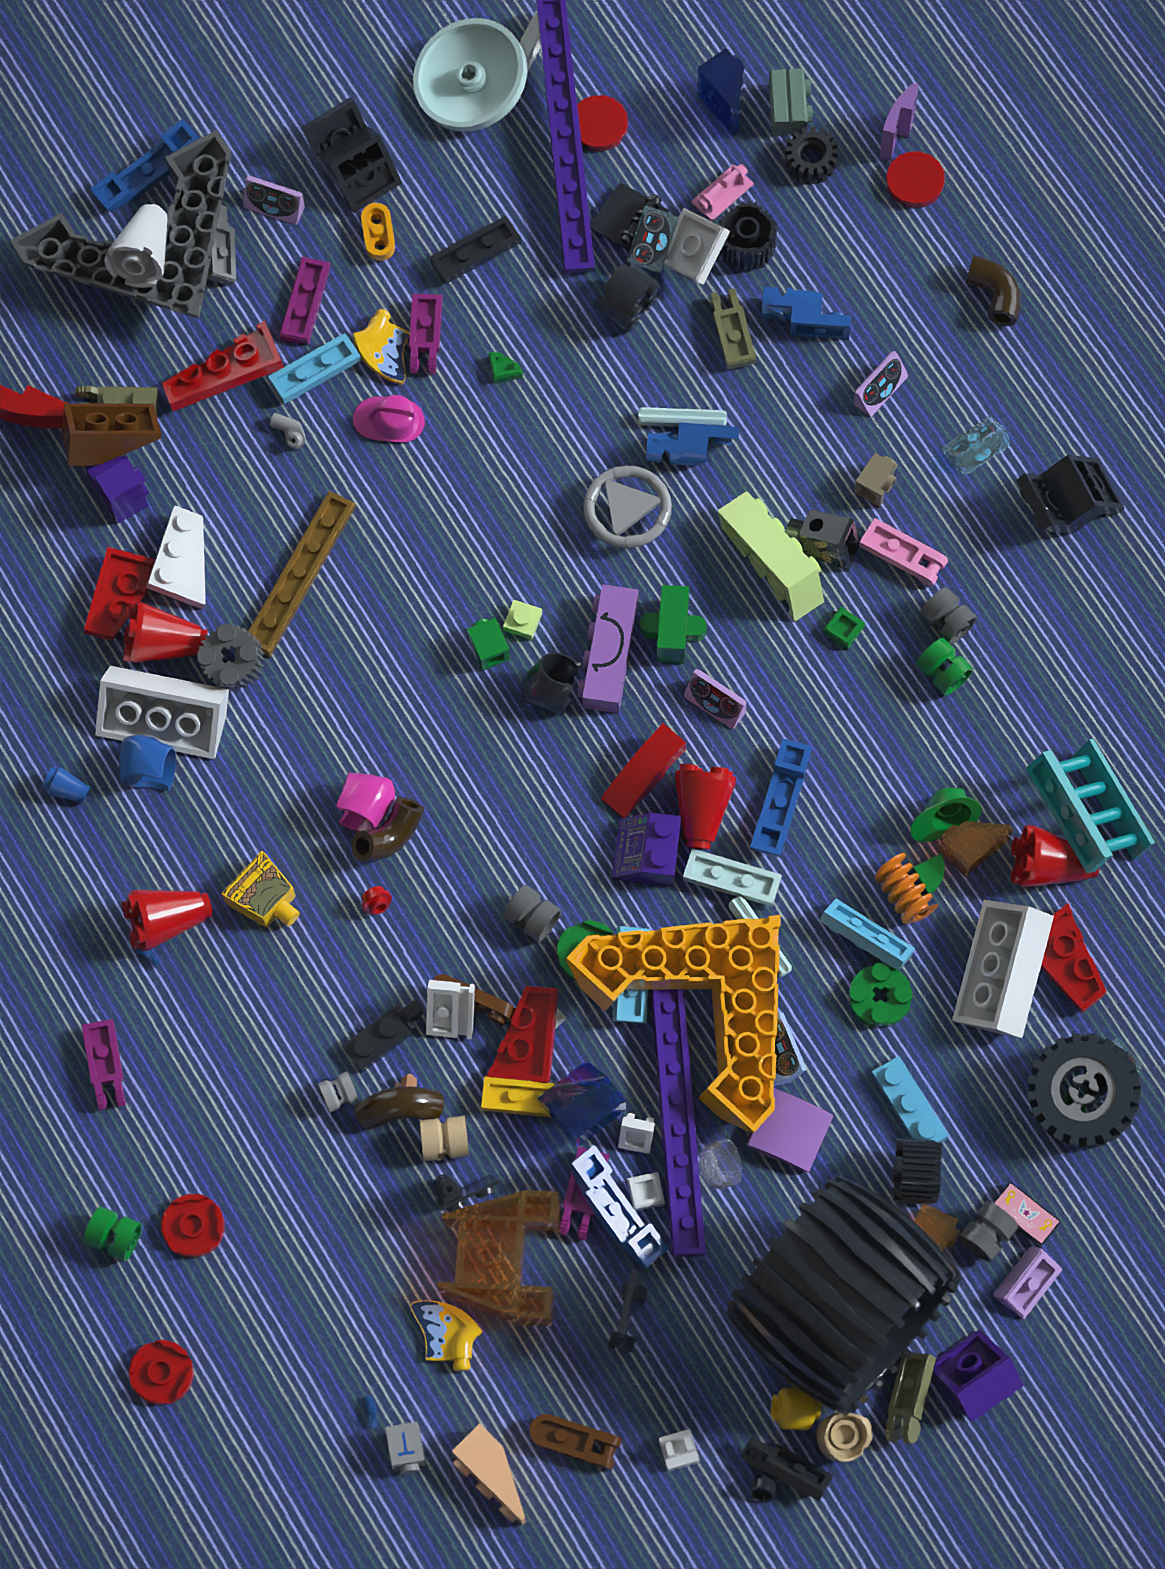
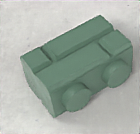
[769,68,813,136]

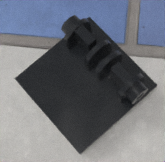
[590,182,670,253]
[433,1174,500,1212]

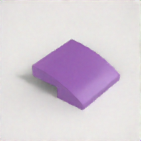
[880,83,919,161]
[746,1089,834,1173]

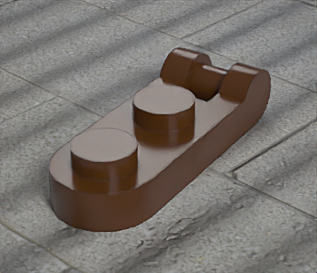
[433,974,516,1026]
[529,1414,622,1471]

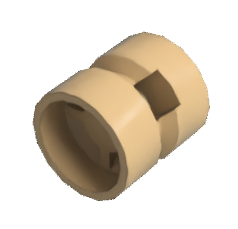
[420,1116,469,1161]

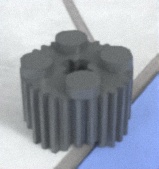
[197,624,265,690]

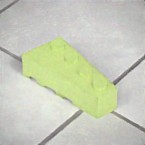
[718,491,824,621]

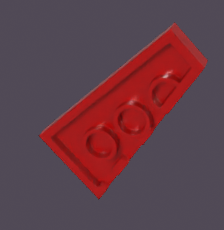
[162,320,284,411]

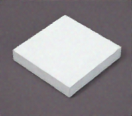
[658,208,730,285]

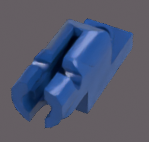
[761,287,851,339]
[646,422,739,466]

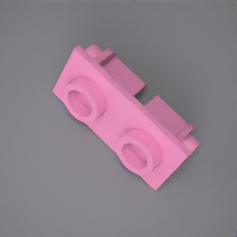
[691,164,754,221]

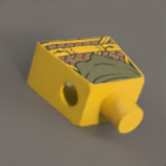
[221,851,300,927]

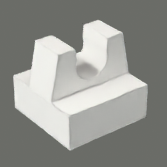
[618,1113,655,1154]
[659,1429,699,1471]

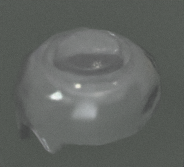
[699,1139,742,1189]

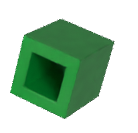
[467,618,510,671]

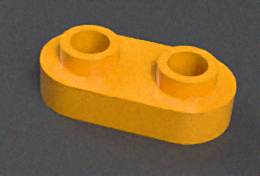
[361,203,395,261]

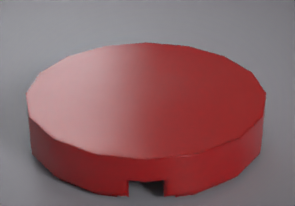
[577,95,628,152]
[886,151,945,208]
[161,1194,225,1258]
[128,1340,194,1406]

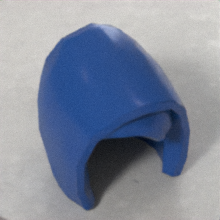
[119,734,176,791]

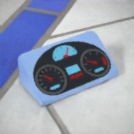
[774,1013,806,1086]

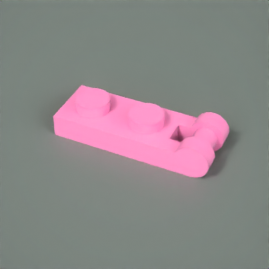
[859,518,948,586]

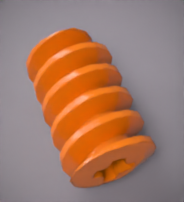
[874,853,938,924]

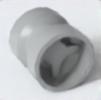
[318,1071,359,1112]

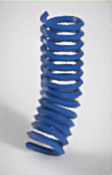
[132,948,160,968]
[364,1396,377,1428]

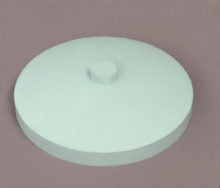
[413,18,527,132]

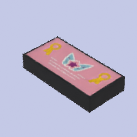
[993,1181,1061,1248]

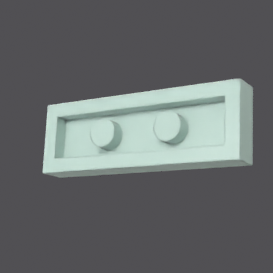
[683,848,782,907]

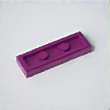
[279,257,331,345]

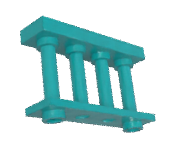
[1026,739,1155,873]

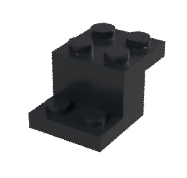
[301,97,403,213]
[1016,455,1125,534]

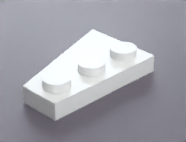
[146,506,205,609]

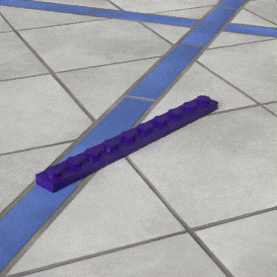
[536,0,595,274]
[650,989,706,1257]

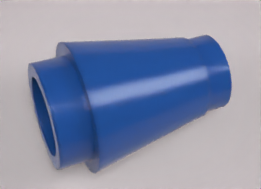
[42,767,91,804]

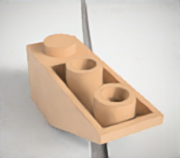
[452,1423,526,1526]

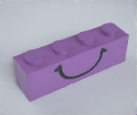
[578,584,639,713]

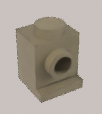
[854,453,898,507]

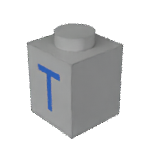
[386,1421,426,1475]

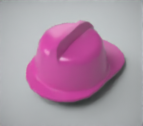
[353,395,425,443]

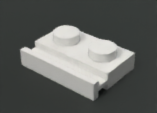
[426,980,475,1039]

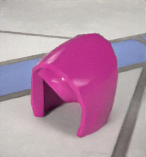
[336,773,395,831]

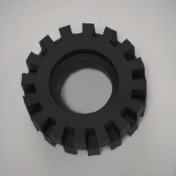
[785,126,838,185]

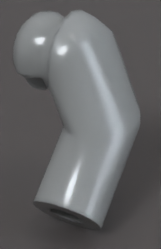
[270,413,306,449]

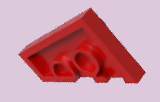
[84,547,155,641]
[1040,903,1107,1014]
[486,986,559,1083]

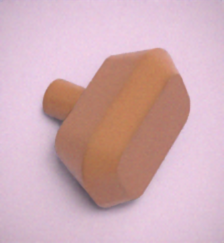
[395,1073,417,1087]

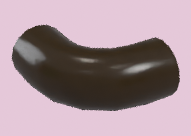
[966,255,1021,326]
[351,797,425,861]
[355,1086,444,1130]

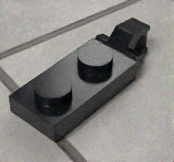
[342,999,424,1072]
[741,1437,833,1502]

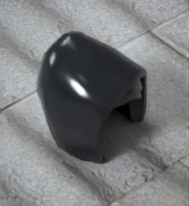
[521,653,581,714]

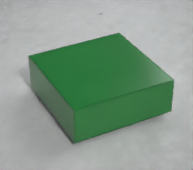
[823,607,866,650]

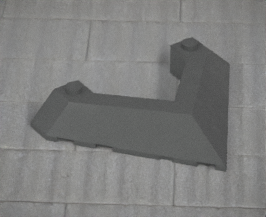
[10,130,231,319]

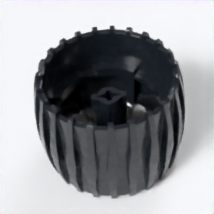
[726,1176,961,1415]

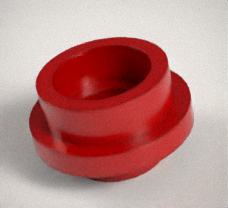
[361,886,392,915]

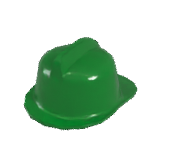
[910,787,981,842]

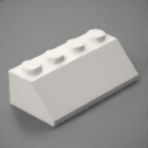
[95,666,229,759]
[952,900,1054,1038]

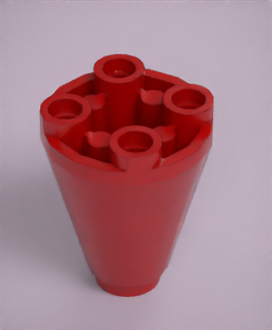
[123,601,208,663]
[675,764,737,850]
[1011,824,1100,887]
[121,890,212,951]

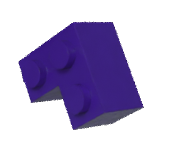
[85,455,149,524]

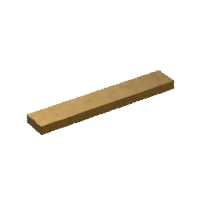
[249,491,356,658]

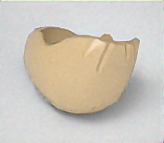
[817,1412,872,1462]

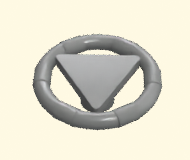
[583,465,672,548]

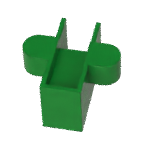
[640,585,707,664]

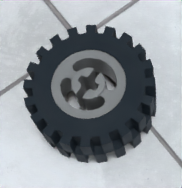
[1027,1033,1141,1148]

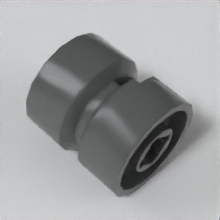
[919,587,978,645]
[503,885,562,943]
[958,1201,1019,1263]

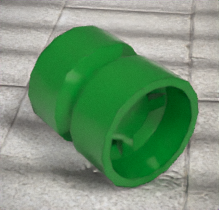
[915,638,974,696]
[83,1206,142,1261]

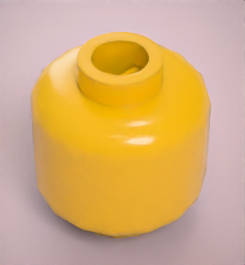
[771,1387,821,1430]

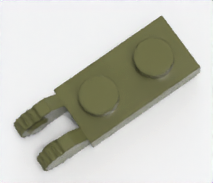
[710,288,756,370]
[74,386,159,415]
[885,1353,936,1444]

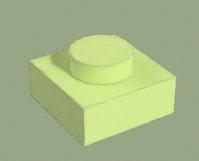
[503,600,542,640]

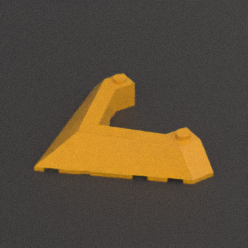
[565,915,781,1134]

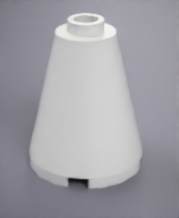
[104,204,167,288]

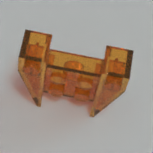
[437,1190,561,1327]

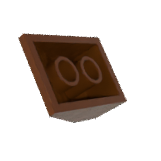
[62,403,161,467]

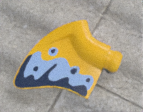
[353,309,410,385]
[411,1300,483,1372]

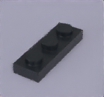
[430,216,521,285]

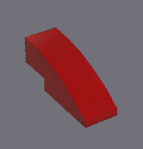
[0,385,66,428]
[601,723,686,818]

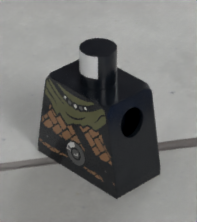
[786,510,860,571]

